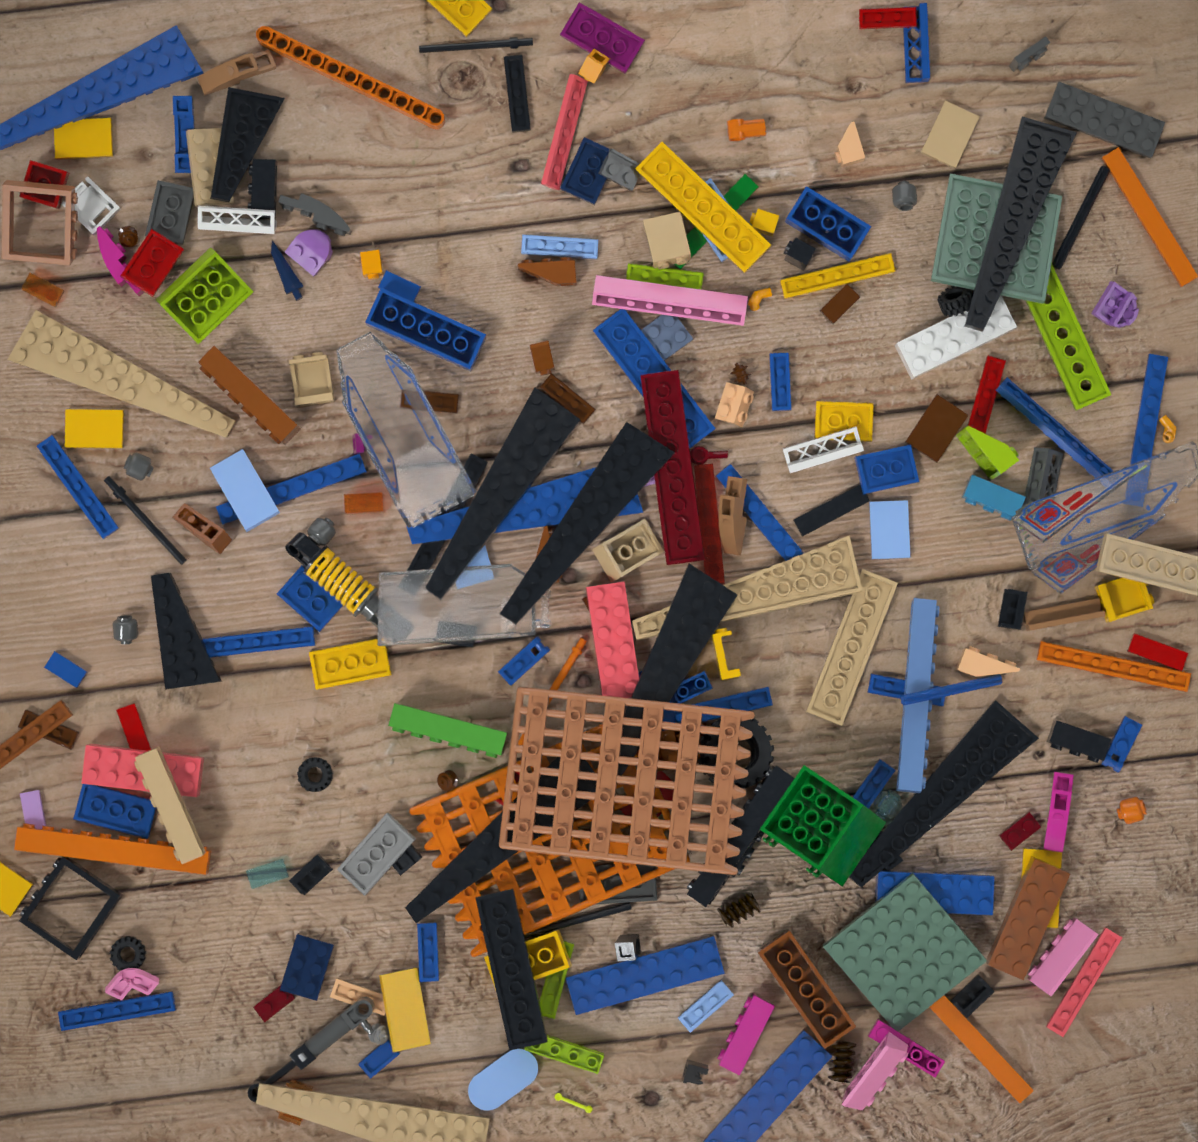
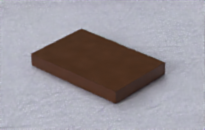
[905,394,968,463]

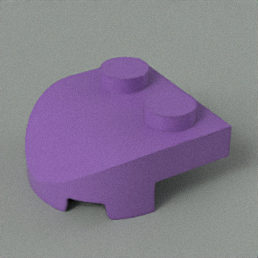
[285,229,333,277]
[1091,281,1139,328]

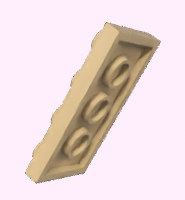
[186,128,234,207]

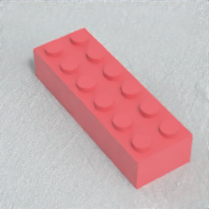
[586,581,639,698]
[81,744,204,797]

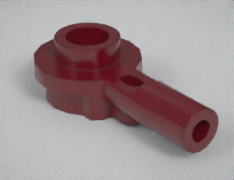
[690,446,728,465]

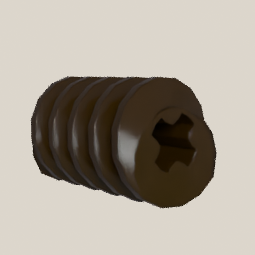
[717,892,761,928]
[828,1041,856,1083]

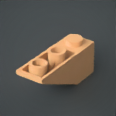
[956,646,1020,677]

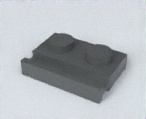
[598,149,640,191]

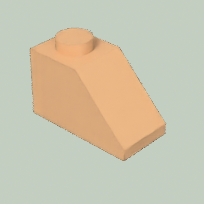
[835,122,865,168]

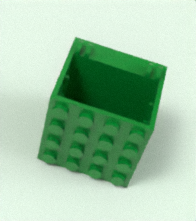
[760,765,886,887]

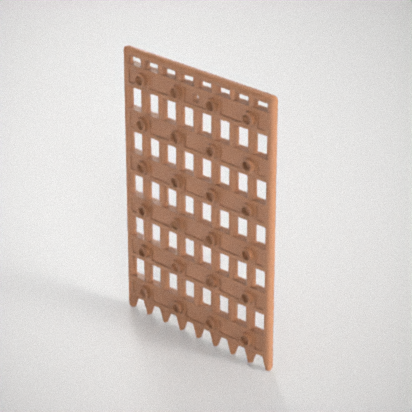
[499,687,755,875]

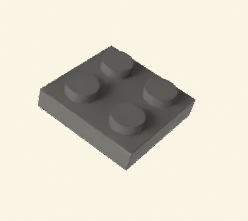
[1009,37,1050,72]

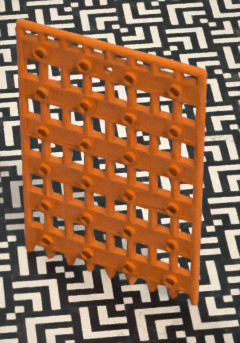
[409,724,690,957]

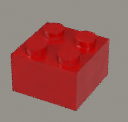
[19,160,70,209]

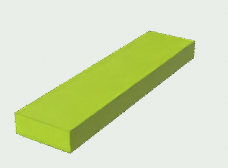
[626,263,703,290]
[539,941,574,1019]

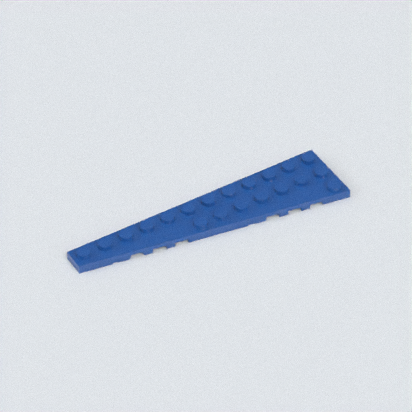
[0,25,204,150]
[407,467,643,544]

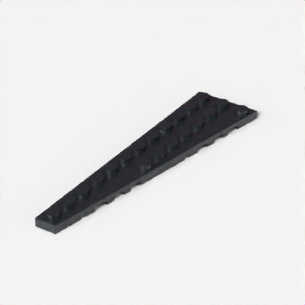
[500,422,675,625]

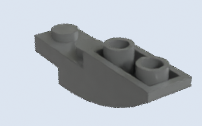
[278,193,352,236]

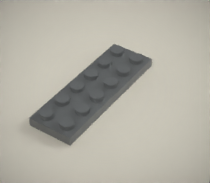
[1044,82,1165,159]

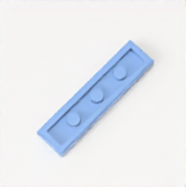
[521,234,599,259]

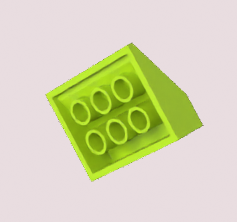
[155,247,253,344]
[955,426,1019,481]

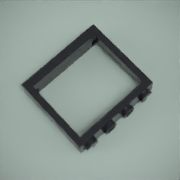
[19,857,123,960]

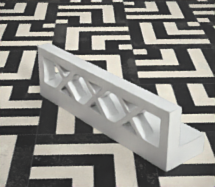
[198,206,277,234]
[783,427,864,473]

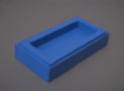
[378,270,421,302]
[44,651,87,688]
[358,1039,400,1079]

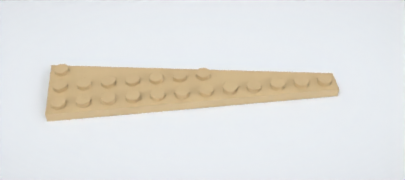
[632,535,862,641]
[256,1083,489,1142]

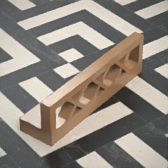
[1023,598,1105,631]

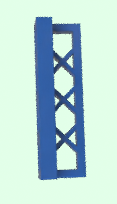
[903,3,930,83]

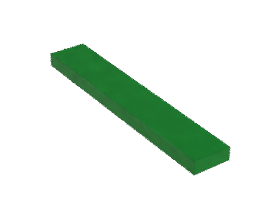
[674,174,759,270]

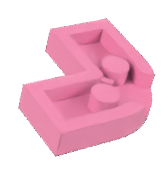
[105,968,159,1000]

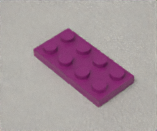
[560,2,645,74]

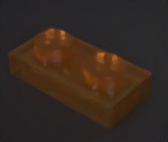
[21,273,65,308]

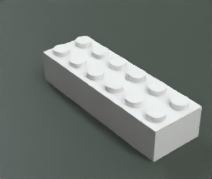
[895,295,1017,380]

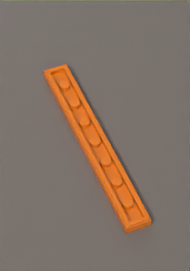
[1101,147,1198,287]
[1036,641,1191,692]
[929,995,1034,1104]

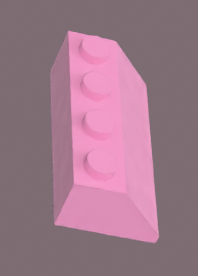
[1027,918,1098,996]
[842,1032,908,1111]

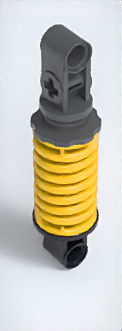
[285,532,413,644]

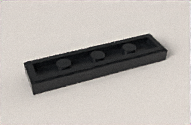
[504,55,531,133]
[793,484,870,537]

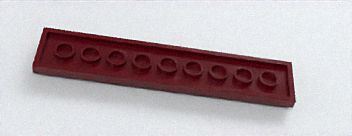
[640,370,705,565]

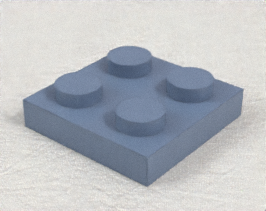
[641,315,693,361]

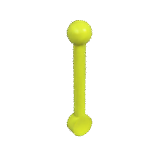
[555,1093,593,1113]

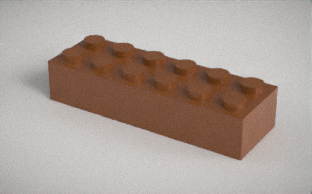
[198,346,301,445]
[986,856,1070,981]
[757,929,856,1049]

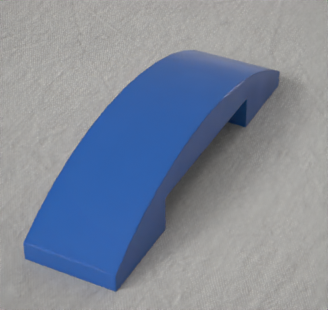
[173,96,195,173]

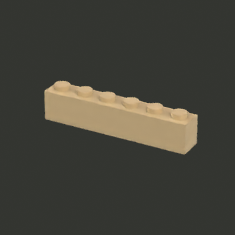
[134,746,206,864]

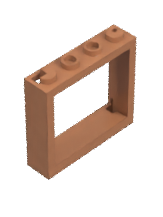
[1,180,78,265]

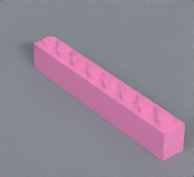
[592,275,748,326]

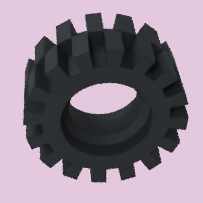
[937,286,973,317]
[297,757,333,792]
[109,936,146,971]

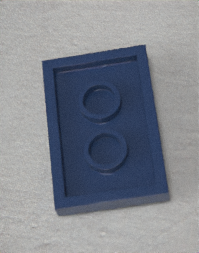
[560,137,609,206]
[280,934,334,1001]

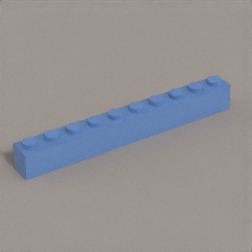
[896,598,940,793]

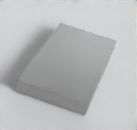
[337,813,416,896]

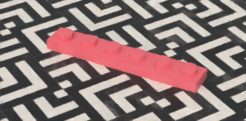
[541,74,588,190]
[1046,927,1122,1037]

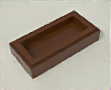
[820,284,860,324]

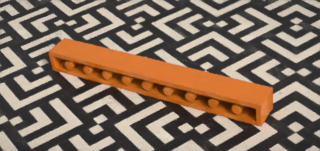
[14,823,211,875]

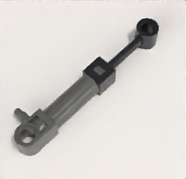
[248,997,375,1102]

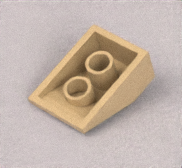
[592,519,664,582]

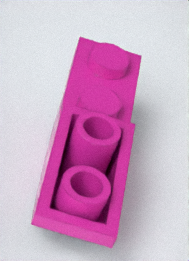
[97,226,144,297]
[1043,772,1074,853]
[868,1019,945,1078]

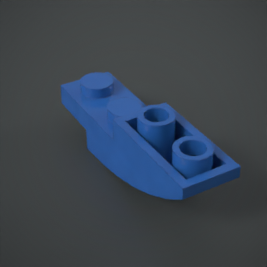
[664,671,713,711]

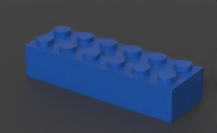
[365,288,487,372]
[875,870,994,915]

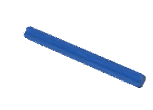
[900,674,1003,705]

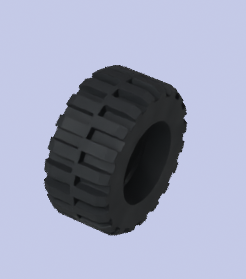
[698,719,774,789]

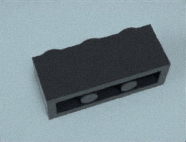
[248,159,278,220]
[1047,720,1111,763]

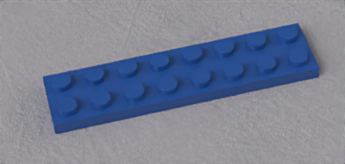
[593,309,716,448]
[566,936,725,1015]
[703,1030,832,1142]

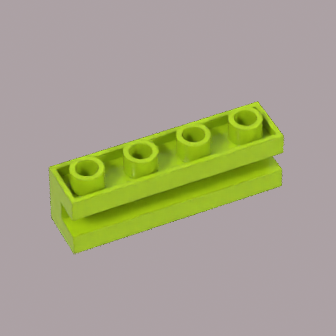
[524,1034,604,1074]

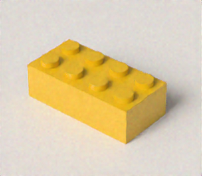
[484,930,572,990]

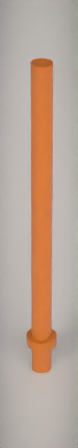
[518,637,587,745]

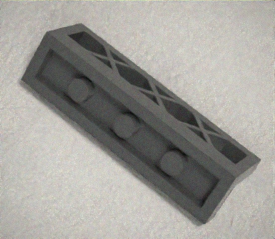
[1019,447,1063,528]

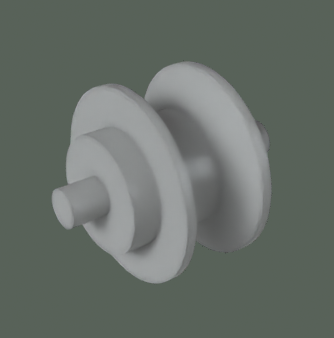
[368,1023,390,1045]

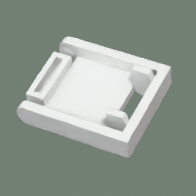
[61,176,121,236]

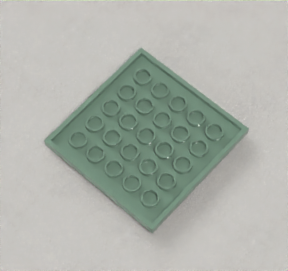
[931,173,1062,304]
[823,873,987,1031]

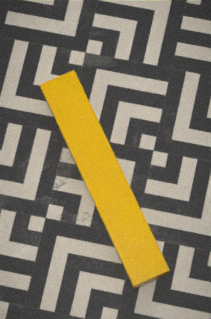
[780,253,896,299]

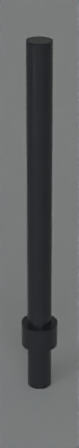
[419,37,533,53]
[104,476,187,565]
[524,902,632,938]

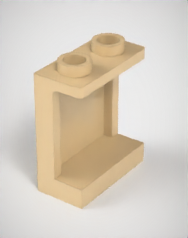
[643,212,691,269]
[289,352,335,408]

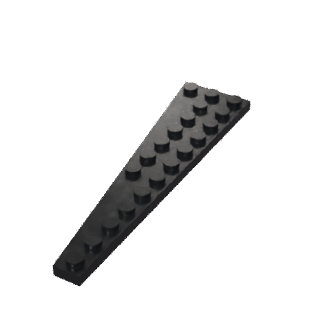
[964,116,1077,332]
[425,387,581,601]
[618,563,737,776]
[849,700,1039,888]
[405,757,597,923]

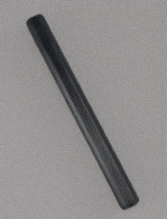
[1052,166,1110,270]

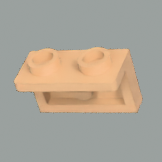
[715,382,754,427]

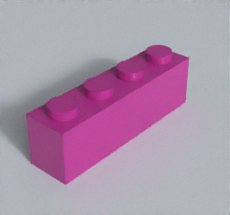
[717,994,775,1076]

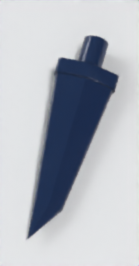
[271,240,304,301]

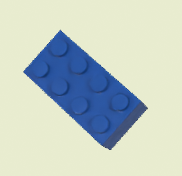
[785,186,872,262]

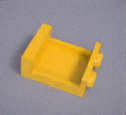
[1095,578,1154,623]
[711,628,741,680]

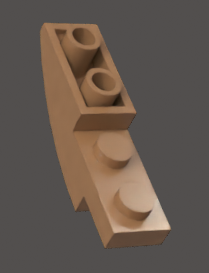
[197,50,276,95]
[719,476,747,556]

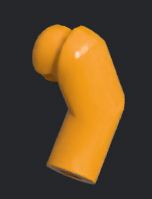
[748,287,772,311]
[1158,415,1177,443]

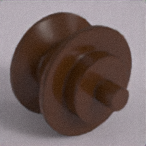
[118,226,138,247]
[730,363,751,385]
[437,770,458,791]

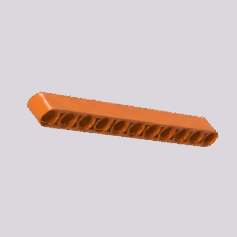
[256,26,445,129]

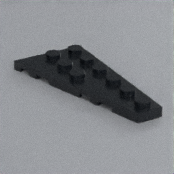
[210,87,285,202]
[151,573,222,690]

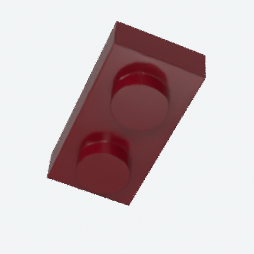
[998,812,1041,851]
[253,985,296,1022]

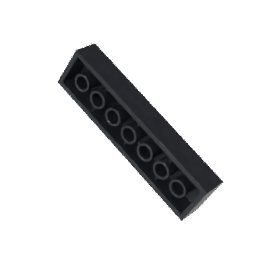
[687,766,795,907]

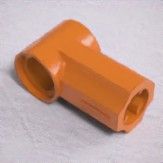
[727,119,766,141]

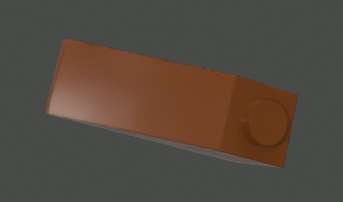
[530,341,555,376]
[172,503,232,554]

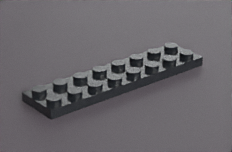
[475,889,548,1051]

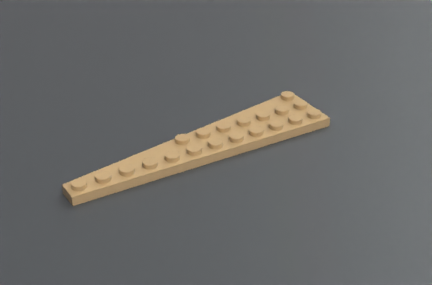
[7,310,236,438]

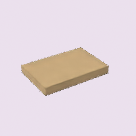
[921,101,980,169]

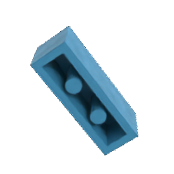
[962,475,1026,521]

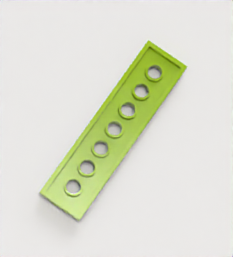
[1025,263,1111,411]

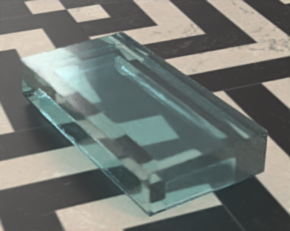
[246,859,289,889]

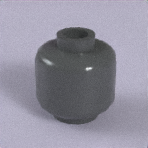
[892,181,918,211]
[124,452,154,481]
[307,518,336,546]
[112,615,138,644]

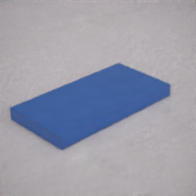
[73,784,157,839]

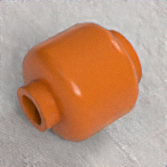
[1117,797,1147,824]

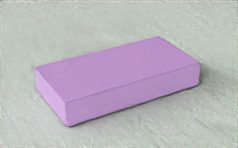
[20,790,46,829]

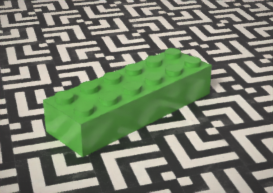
[388,703,508,758]

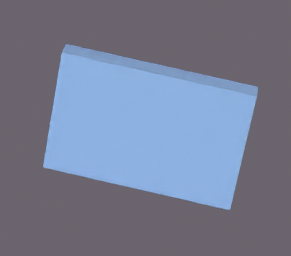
[869,500,910,559]

